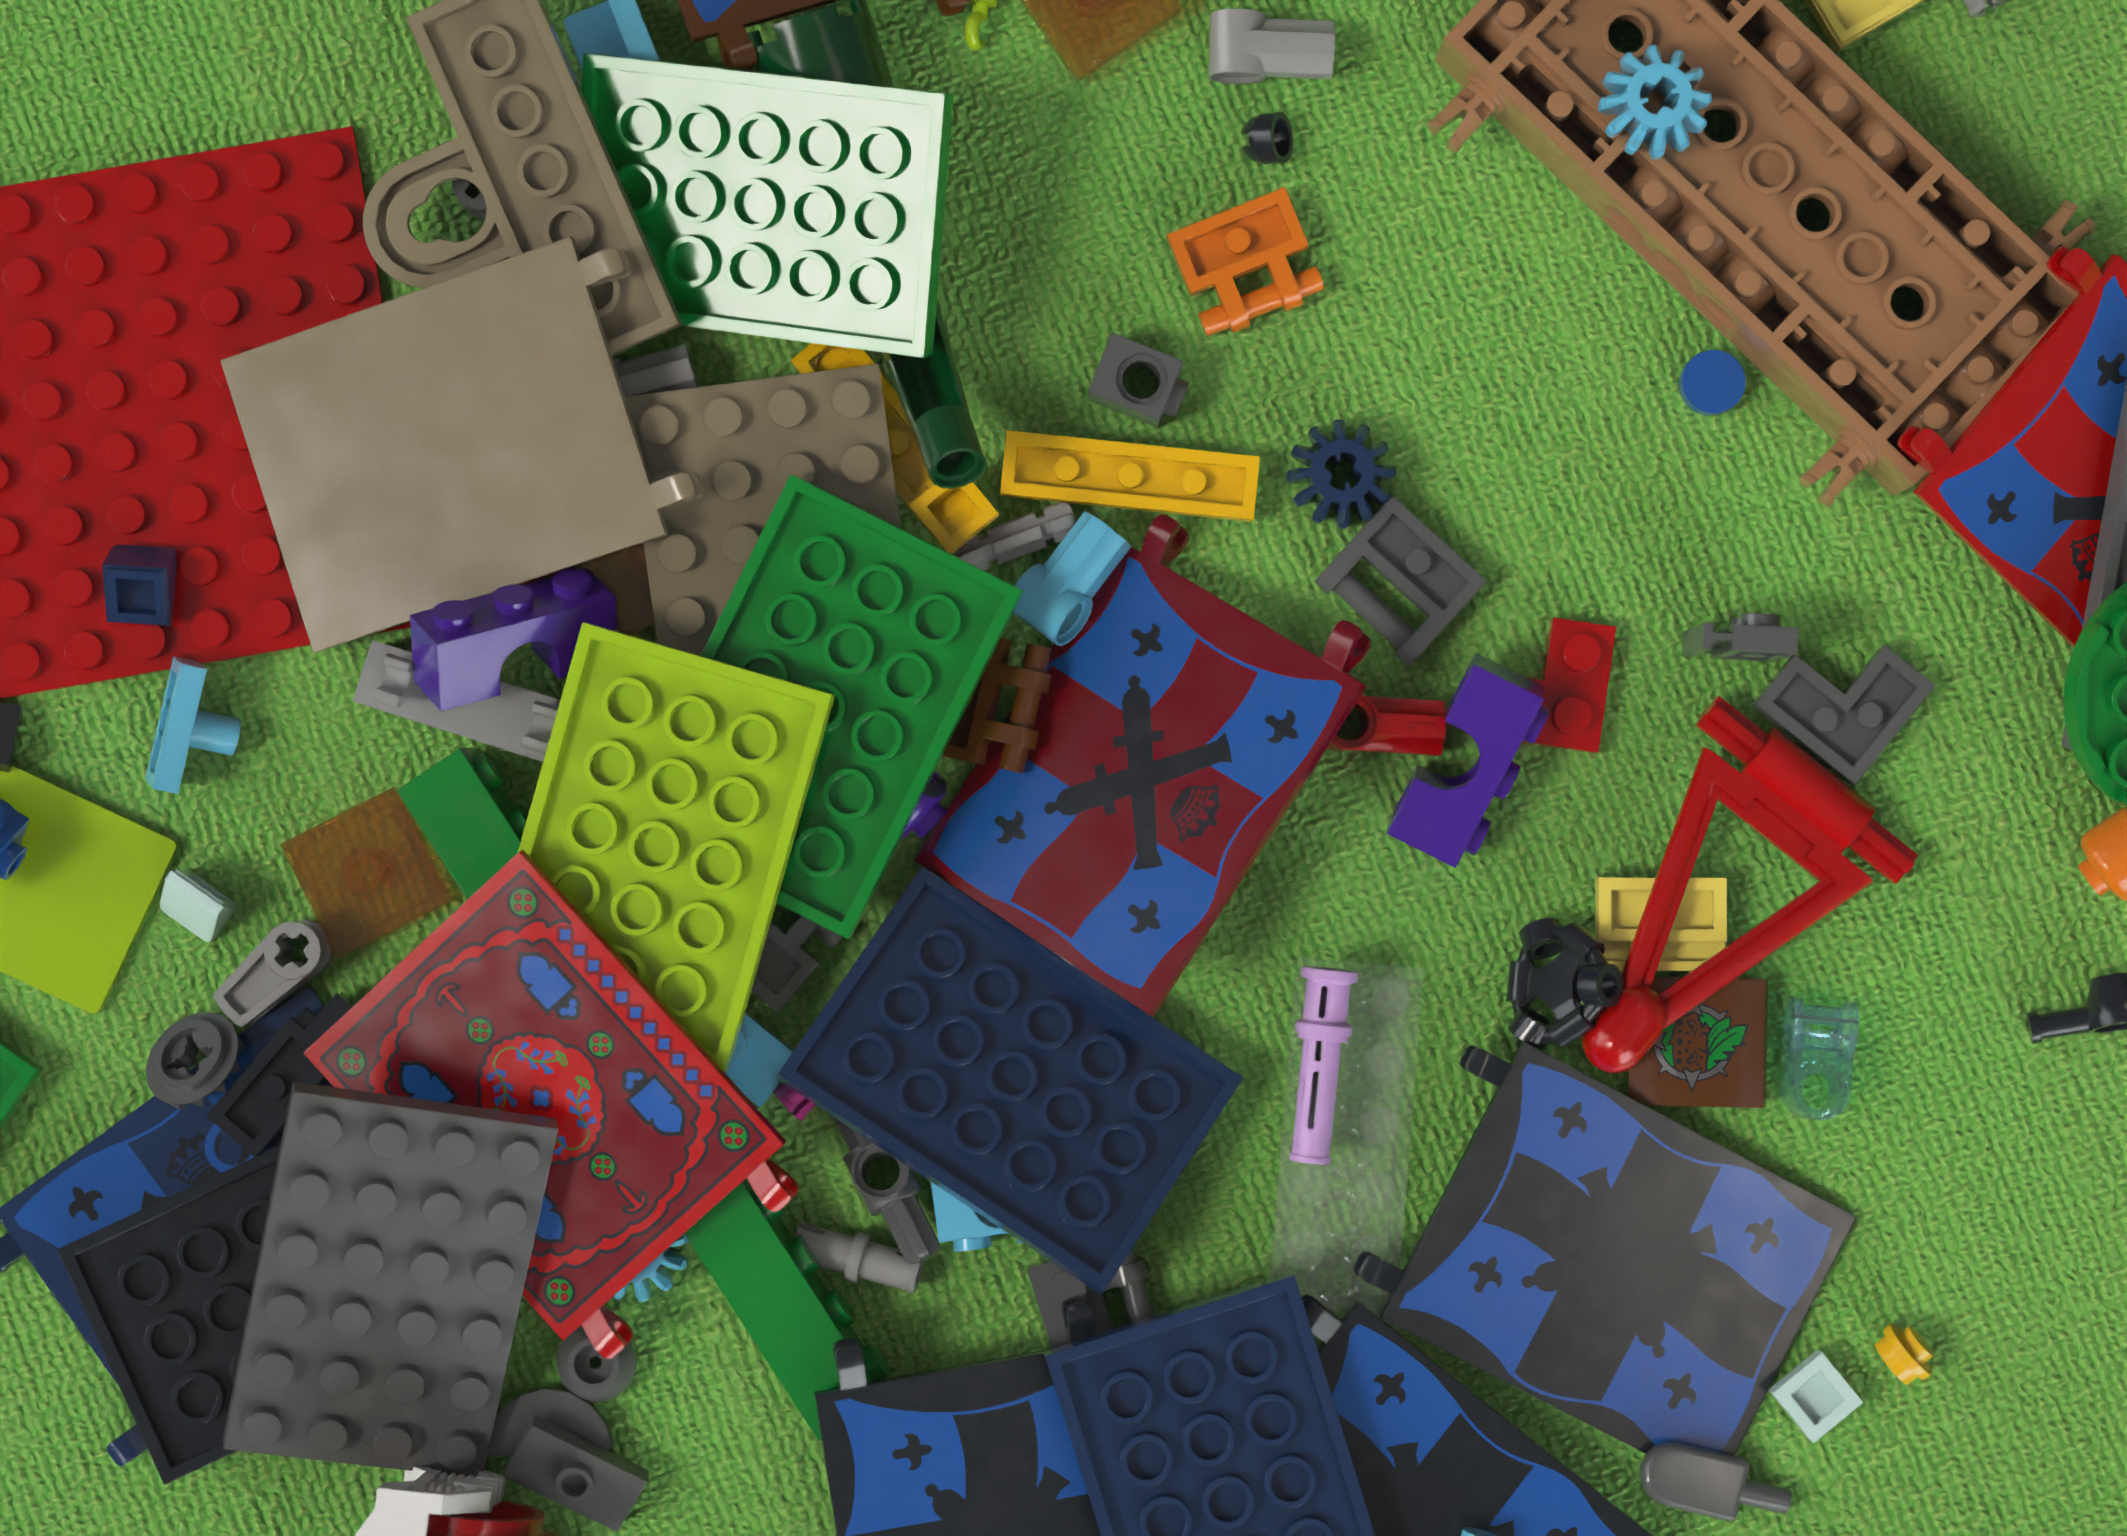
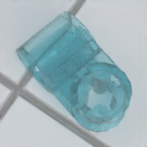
[1781,996,1859,1120]

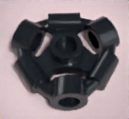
[1506,918,1623,1050]

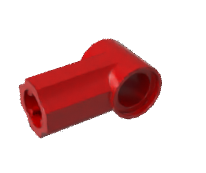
[1328,695,1446,756]

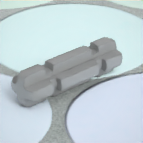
[955,501,1077,570]

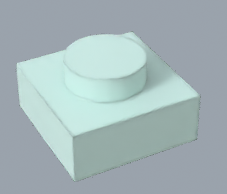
[1768,1350,1863,1443]

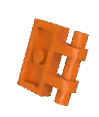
[1166,187,1324,337]

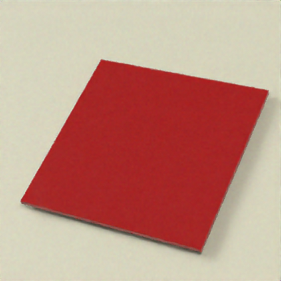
[0,126,411,699]

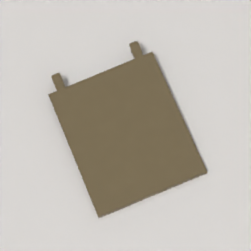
[220,237,703,653]

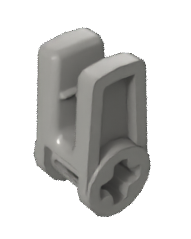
[213,920,335,1026]

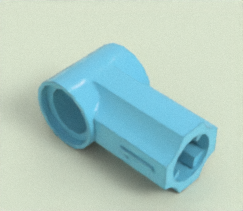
[1013,511,1131,646]

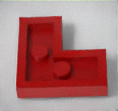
[1522,617,1616,754]

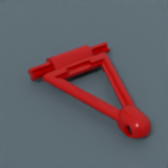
[1582,696,1918,1073]

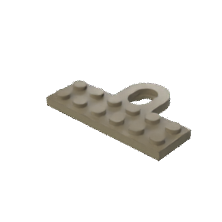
[363,0,683,356]

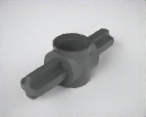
[832,1116,940,1264]

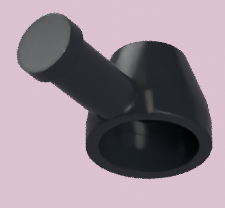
[2026,972,2127,1044]

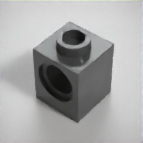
[1087,332,1189,428]

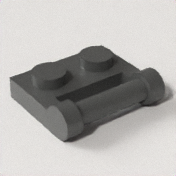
[1314,496,1487,667]

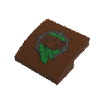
[1628,976,1768,1108]

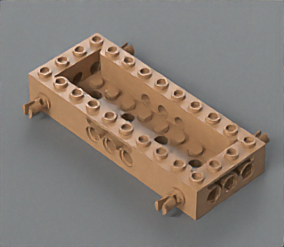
[1427,0,2095,507]

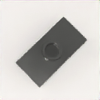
[503,1415,649,1532]

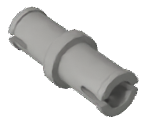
[795,1221,925,1294]

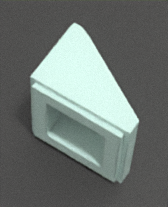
[160,869,237,942]

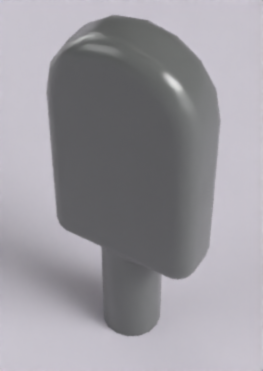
[1639,1441,1792,1521]

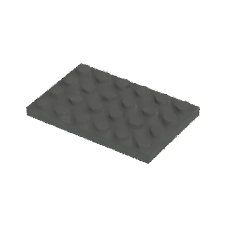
[223,1081,558,1477]

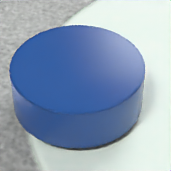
[1679,350,1746,416]

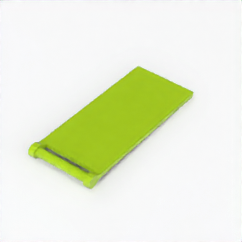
[0,765,179,1014]

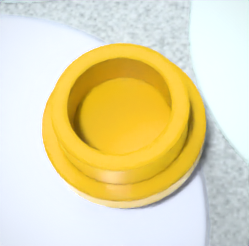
[1875,1323,1934,1385]

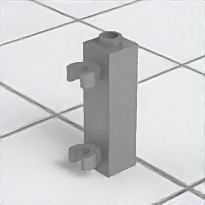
[353,640,560,762]

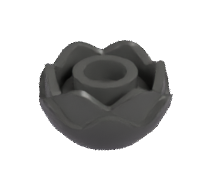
[556,1325,637,1402]

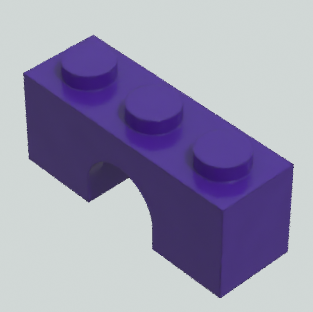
[410,568,617,711]
[1386,653,1550,868]

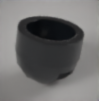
[1241,112,1293,165]

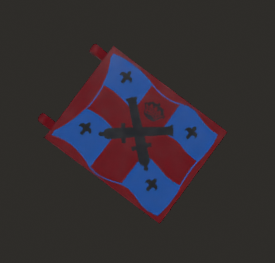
[914,514,1371,1017]

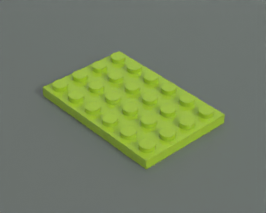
[518,622,835,1072]

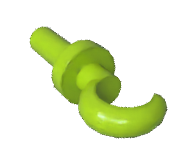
[965,0,998,51]

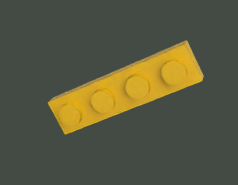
[1000,430,1260,522]

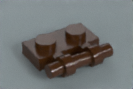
[942,637,1052,774]

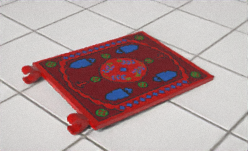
[304,850,799,1359]

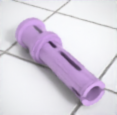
[1289,966,1359,1165]

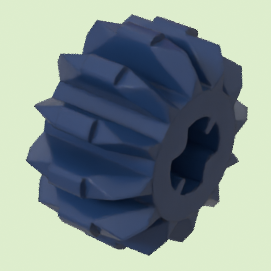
[1286,419,1396,530]

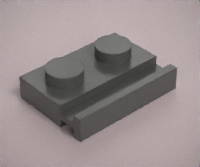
[1682,613,1799,662]

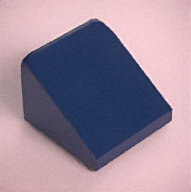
[102,545,177,626]

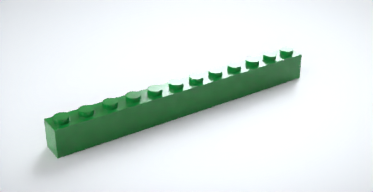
[396,747,891,1441]

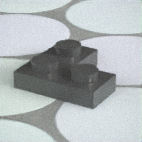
[1751,645,1935,785]

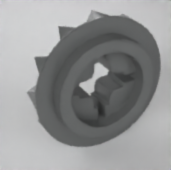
[146,1012,245,1111]

